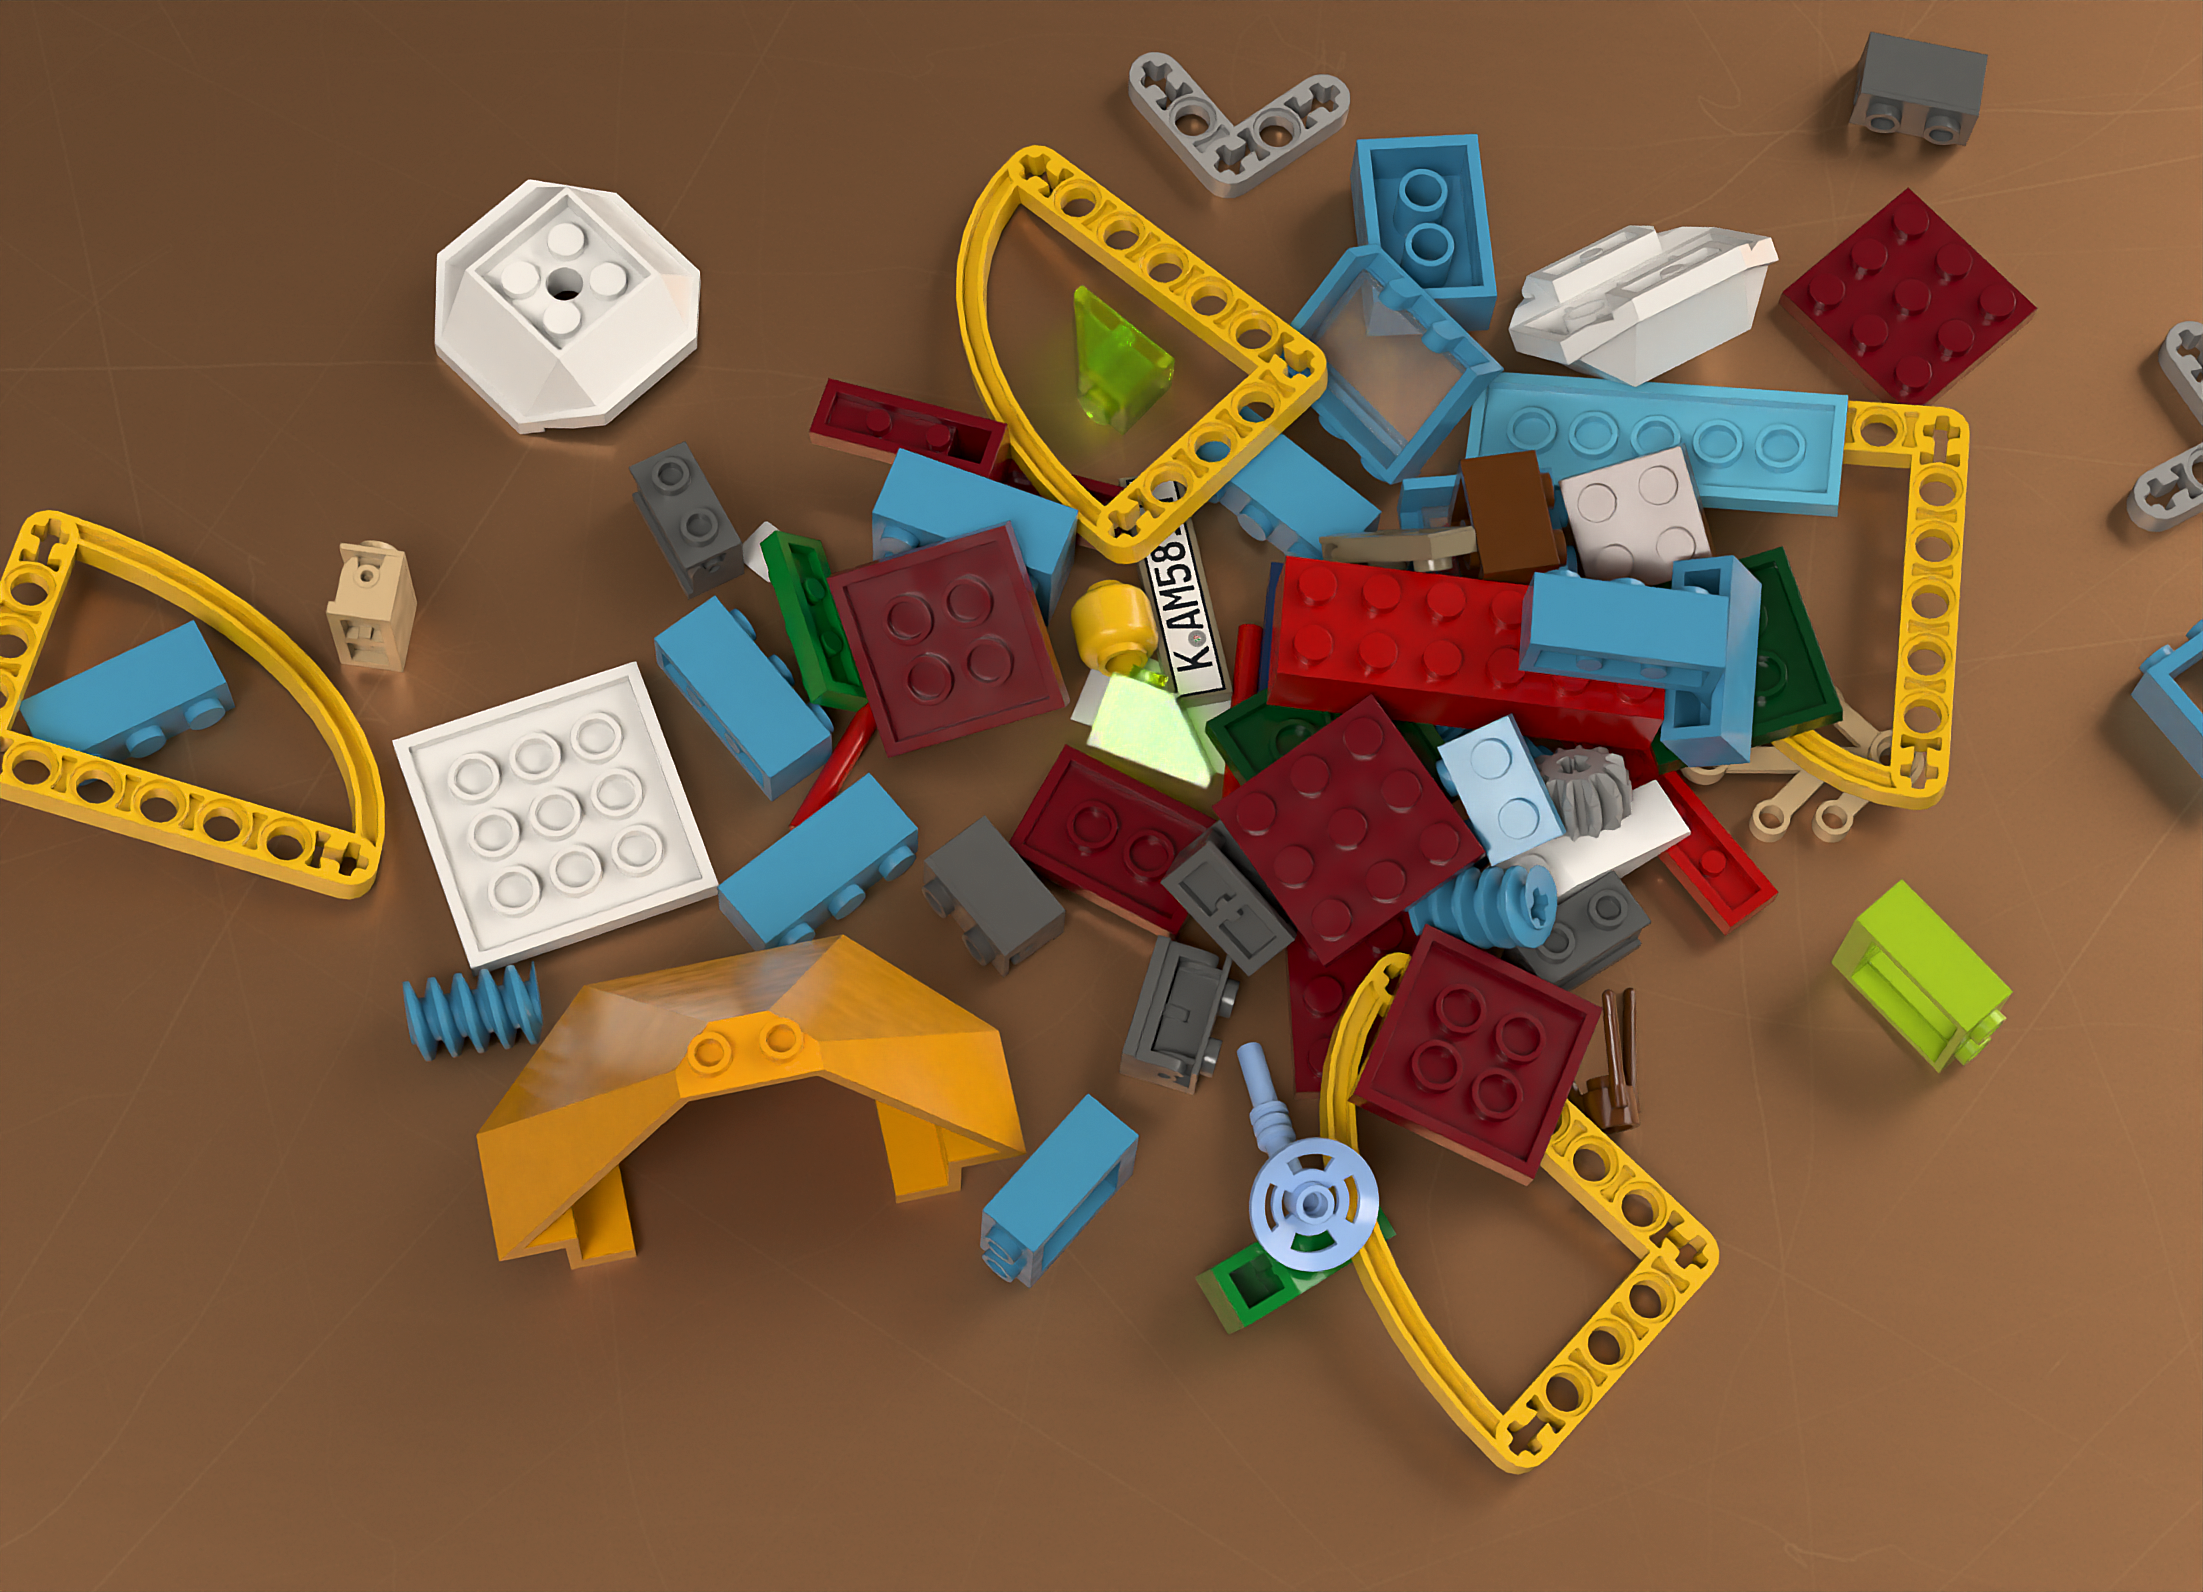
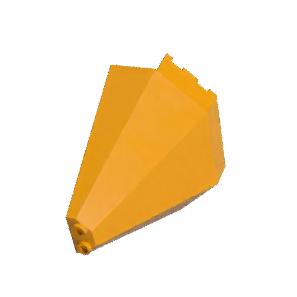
[476,934,1027,1270]

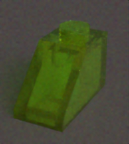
[1072,285,1175,435]
[1087,664,1216,788]

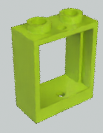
[1831,879,2013,1073]

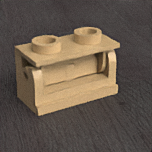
[326,540,417,672]

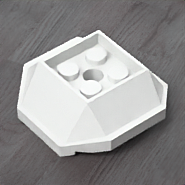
[435,179,701,434]
[1508,225,1779,387]

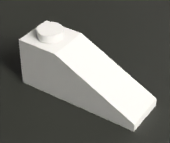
[1487,779,1691,906]

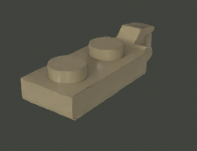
[1319,526,1477,572]

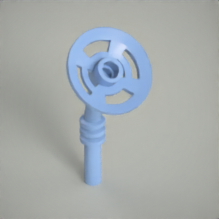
[1237,1042,1379,1272]

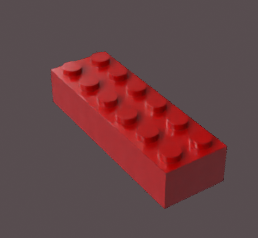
[1267,556,1665,751]

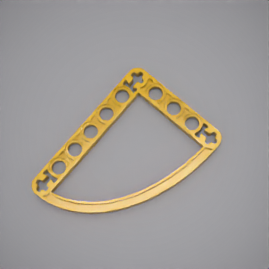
[956,145,1328,564]
[1771,401,1970,810]
[0,510,385,900]
[1319,952,1719,1475]

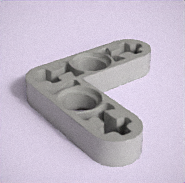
[1128,52,1350,198]
[2127,321,2203,532]

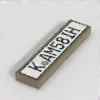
[1118,475,1233,711]

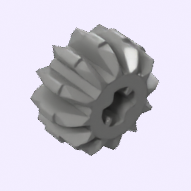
[1534,744,1633,842]

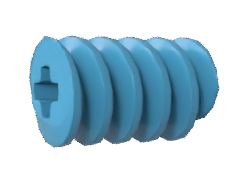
[1408,865,1557,949]
[402,961,543,1061]

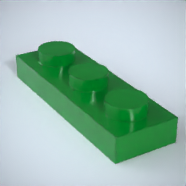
[760,530,869,712]

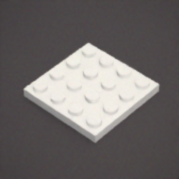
[392,661,719,977]

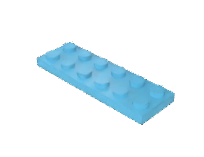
[1465,372,1848,517]

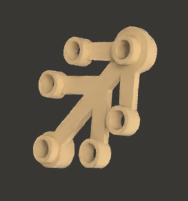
[1680,686,1924,843]

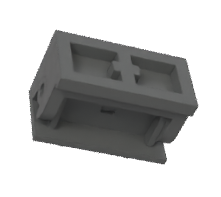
[1849,32,1988,146]
[629,441,744,600]
[921,815,1066,978]
[1160,819,1298,977]
[1501,870,1652,992]
[1119,935,1240,1095]

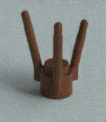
[1567,988,1641,1135]

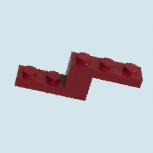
[809,378,1125,550]

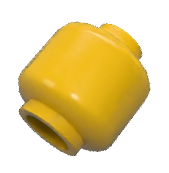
[1071,580,1158,677]

